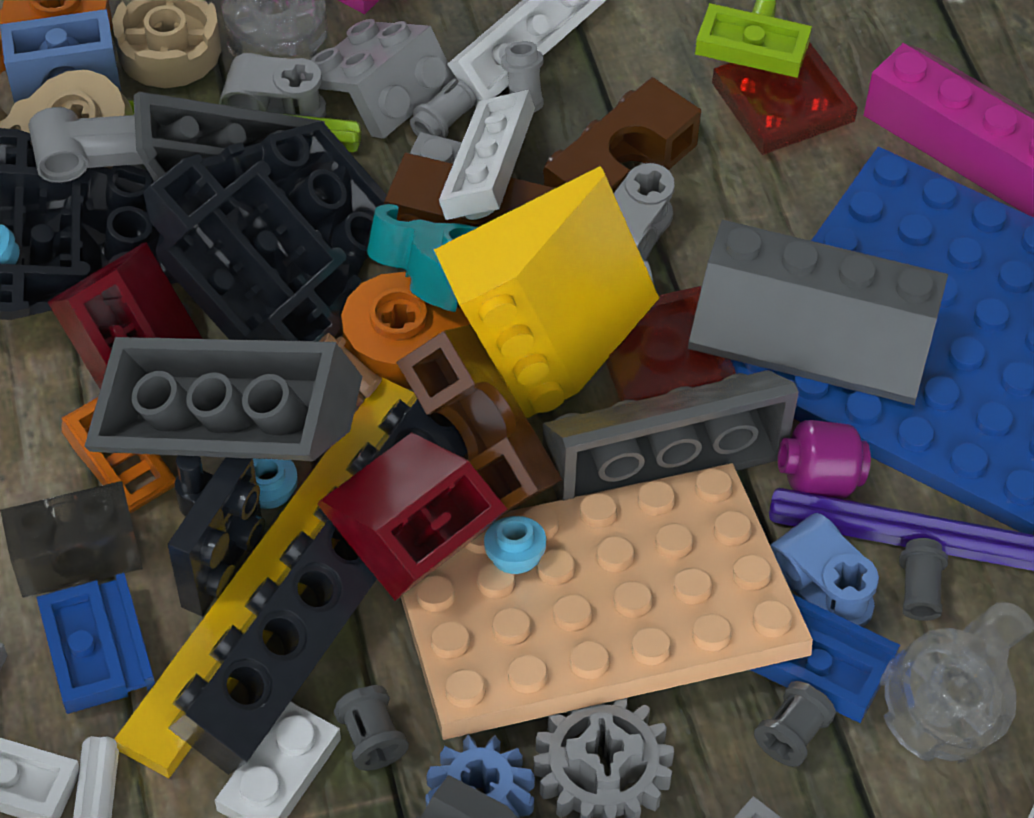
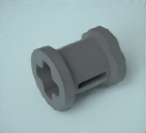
[754,681,836,767]
[334,685,409,771]

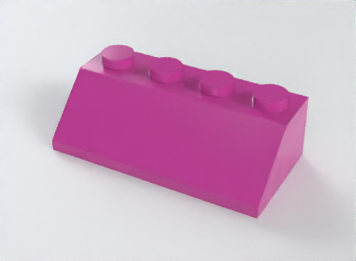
[863,43,1034,217]

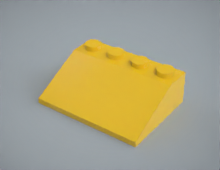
[434,166,659,418]

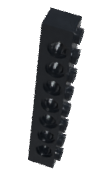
[168,393,468,775]

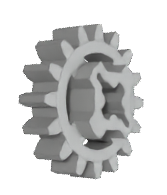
[533,698,674,818]

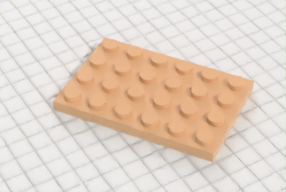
[401,463,813,740]

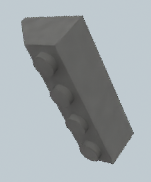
[688,219,948,405]
[84,337,363,461]
[542,370,799,501]

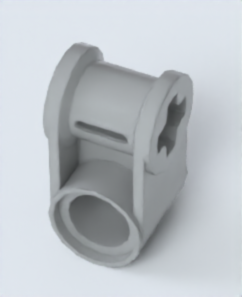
[219,53,326,118]
[614,163,675,261]

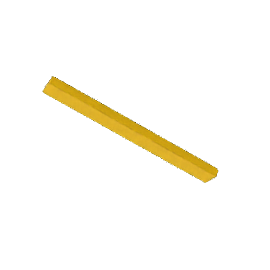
[114,377,414,779]

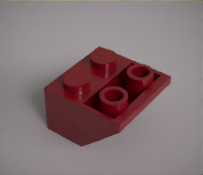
[48,243,203,389]
[317,433,507,601]

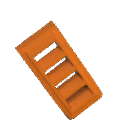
[61,397,176,516]

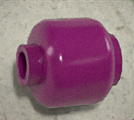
[778,420,871,499]

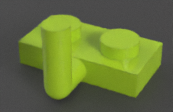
[695,0,812,78]

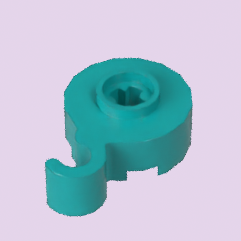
[367,204,478,312]

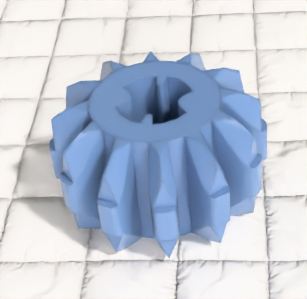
[425,734,535,818]

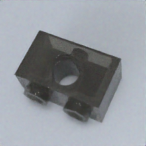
[0,481,143,598]

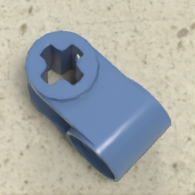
[770,513,879,627]

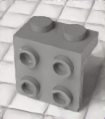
[301,19,456,138]

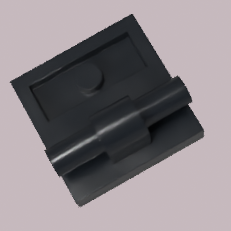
[167,455,265,617]

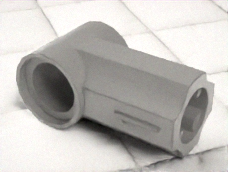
[28,107,144,183]

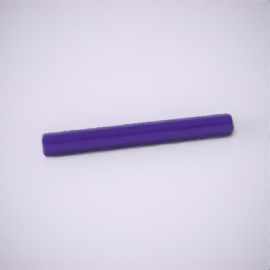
[769,488,1034,571]

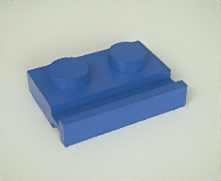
[36,573,155,714]
[750,594,900,724]

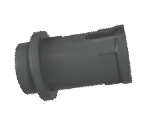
[899,538,948,621]

